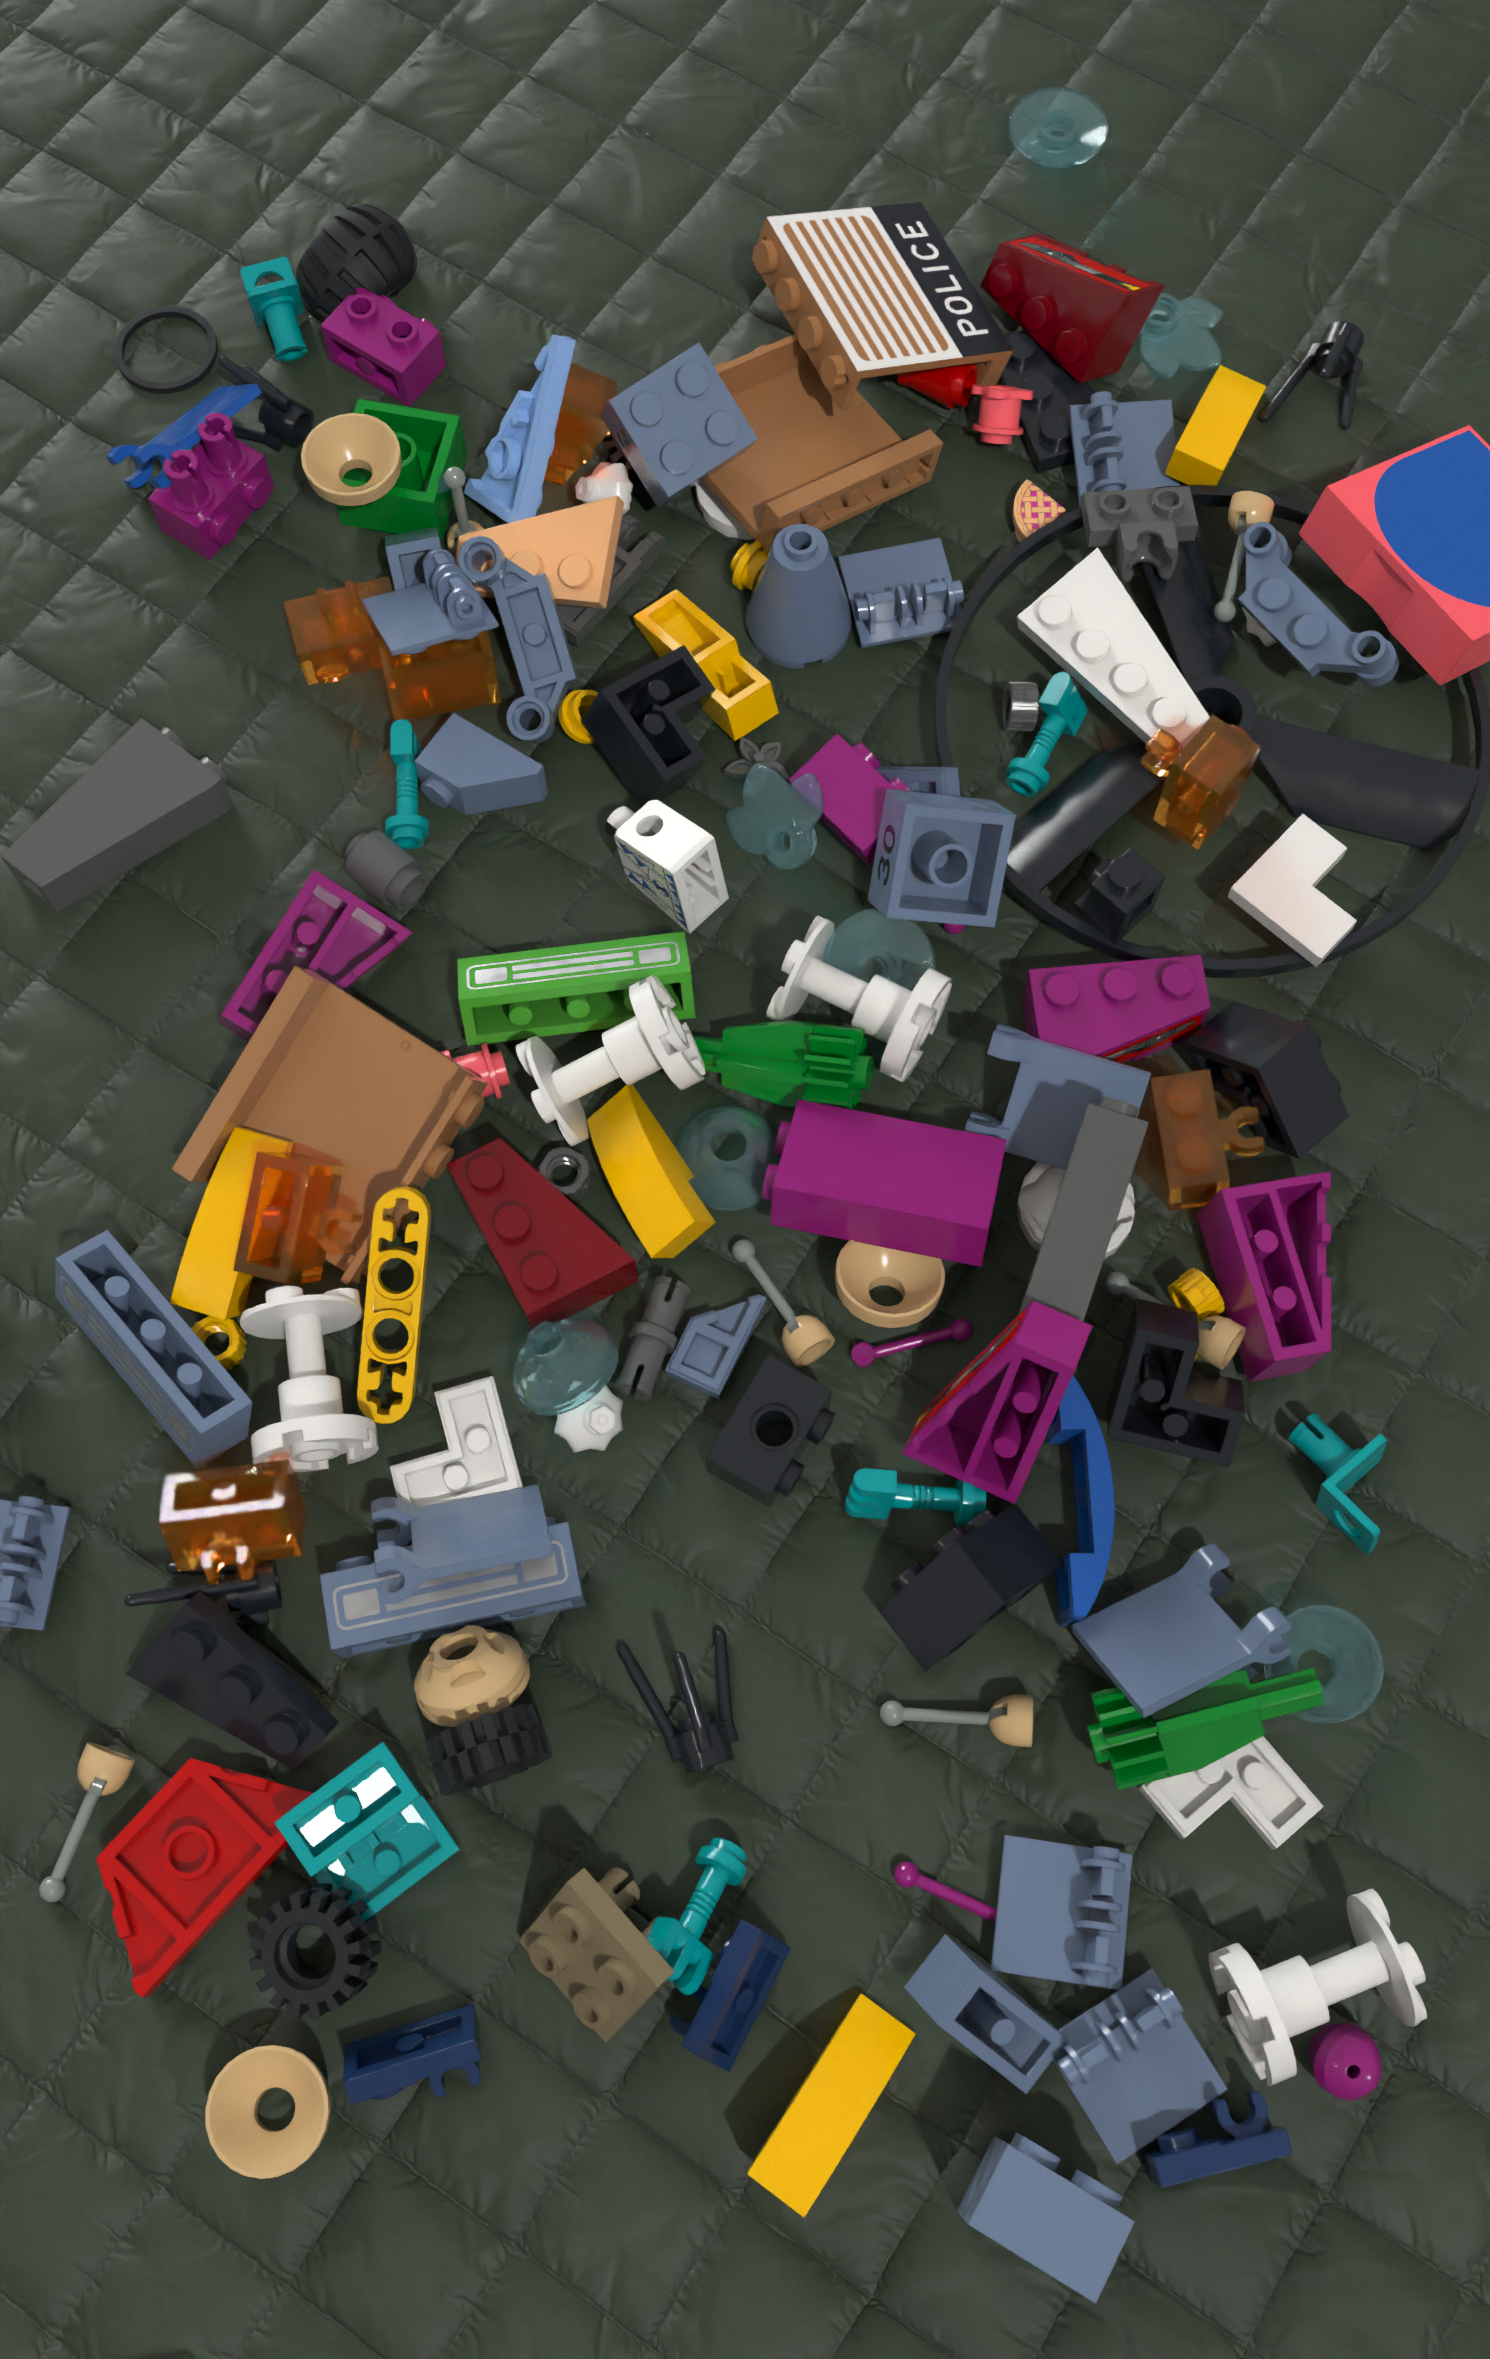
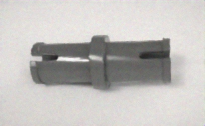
[614,1276,691,1401]

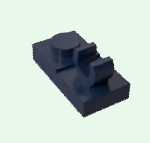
[669,1919,791,2072]
[343,2004,481,2105]
[1142,2090,1294,2188]

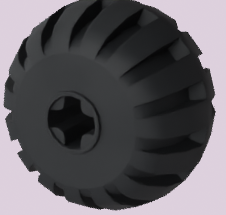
[296,204,418,322]

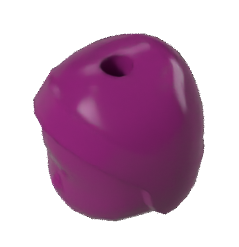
[1308,2021,1382,2101]

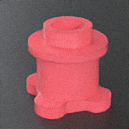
[971,384,1033,444]
[441,1043,510,1100]

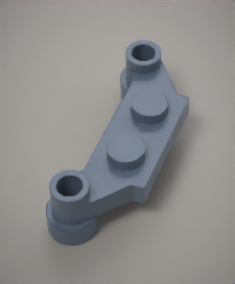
[1238,522,1399,687]
[458,536,580,743]

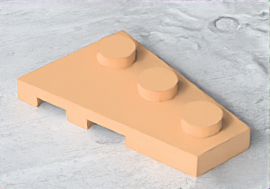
[455,496,624,609]

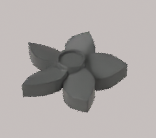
[724,737,789,800]

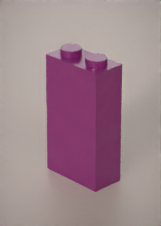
[762,1099,1007,1267]

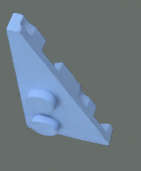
[464,334,576,523]

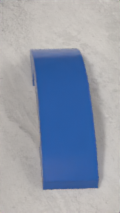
[1046,1376,1115,1627]

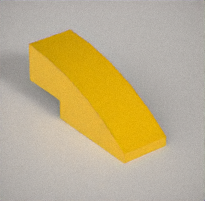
[1164,365,1267,486]
[633,589,779,741]
[587,1085,716,1258]
[170,1127,294,1320]
[747,1993,916,2217]

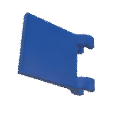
[106,383,262,488]

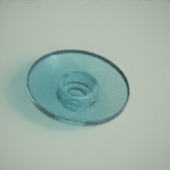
[1009,87,1108,168]
[823,909,935,1016]

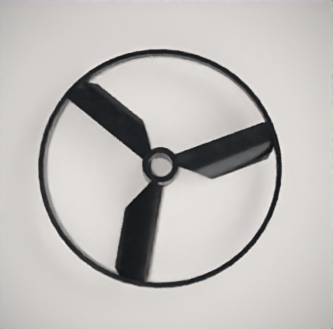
[933,485,1490,978]

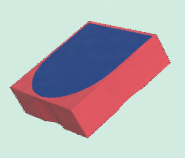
[1298,425,1490,686]

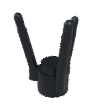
[1259,321,1364,429]
[219,356,314,452]
[124,1557,283,1631]
[617,1629,739,1774]

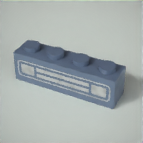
[55,1230,253,1469]
[320,1517,587,1659]

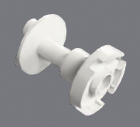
[766,916,952,1082]
[516,975,706,1146]
[240,1286,379,1472]
[1209,1888,1427,2086]

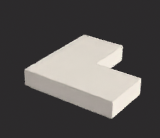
[1227,814,1357,967]
[390,1376,523,1507]
[1138,1736,1324,1850]

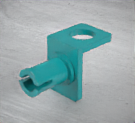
[240,257,308,362]
[1288,1413,1388,1555]

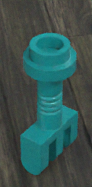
[1006,672,1088,798]
[385,719,429,849]
[844,1468,986,1525]
[647,1837,747,1995]

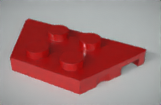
[96,1758,313,1998]

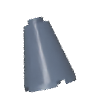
[746,524,852,669]

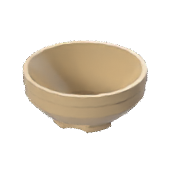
[301,413,402,506]
[835,1240,945,1328]
[414,1625,530,1727]
[205,2045,331,2179]

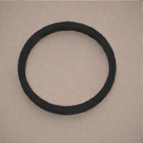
[115,306,218,394]

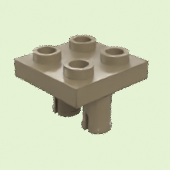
[519,1867,675,2043]

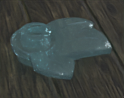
[1138,293,1223,379]
[726,763,824,870]

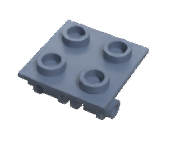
[1069,391,1180,508]
[838,538,964,648]
[361,549,498,656]
[0,1496,71,1631]
[991,1835,1133,1990]
[1053,1968,1228,2165]

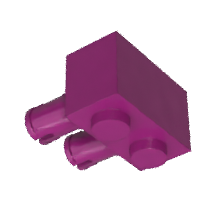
[148,413,274,560]

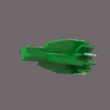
[693,1020,873,1110]
[1087,1667,1325,1790]

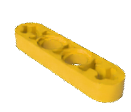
[357,1186,431,1424]

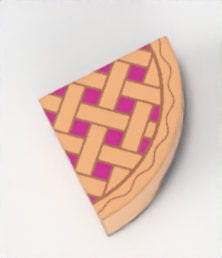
[1013,479,1066,543]

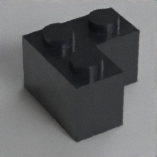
[580,645,716,807]
[1183,1001,1349,1159]
[1107,1298,1245,1467]
[878,1504,1064,1672]

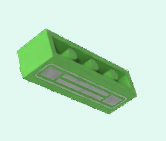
[457,931,696,1046]

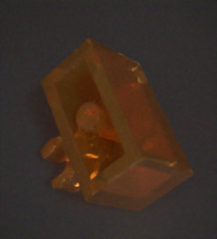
[544,363,617,486]
[283,576,411,685]
[376,630,501,722]
[1140,715,1261,850]
[1150,1069,1264,1211]
[233,1152,363,1285]
[158,1459,306,1585]

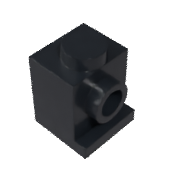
[1074,847,1165,944]

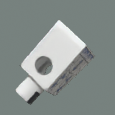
[605,800,729,934]

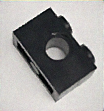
[706,1354,836,1508]

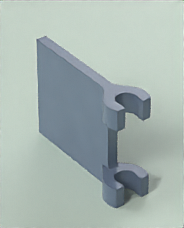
[964,1024,1151,1170]
[371,1484,553,1604]
[1072,1543,1291,1718]

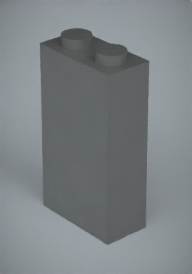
[1018,1097,1149,1322]

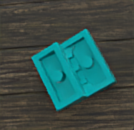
[274,1742,461,1923]

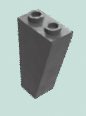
[1,717,234,913]

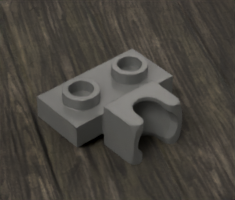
[1081,486,1198,582]

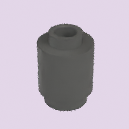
[344,830,428,911]

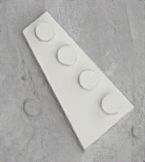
[1017,547,1210,764]

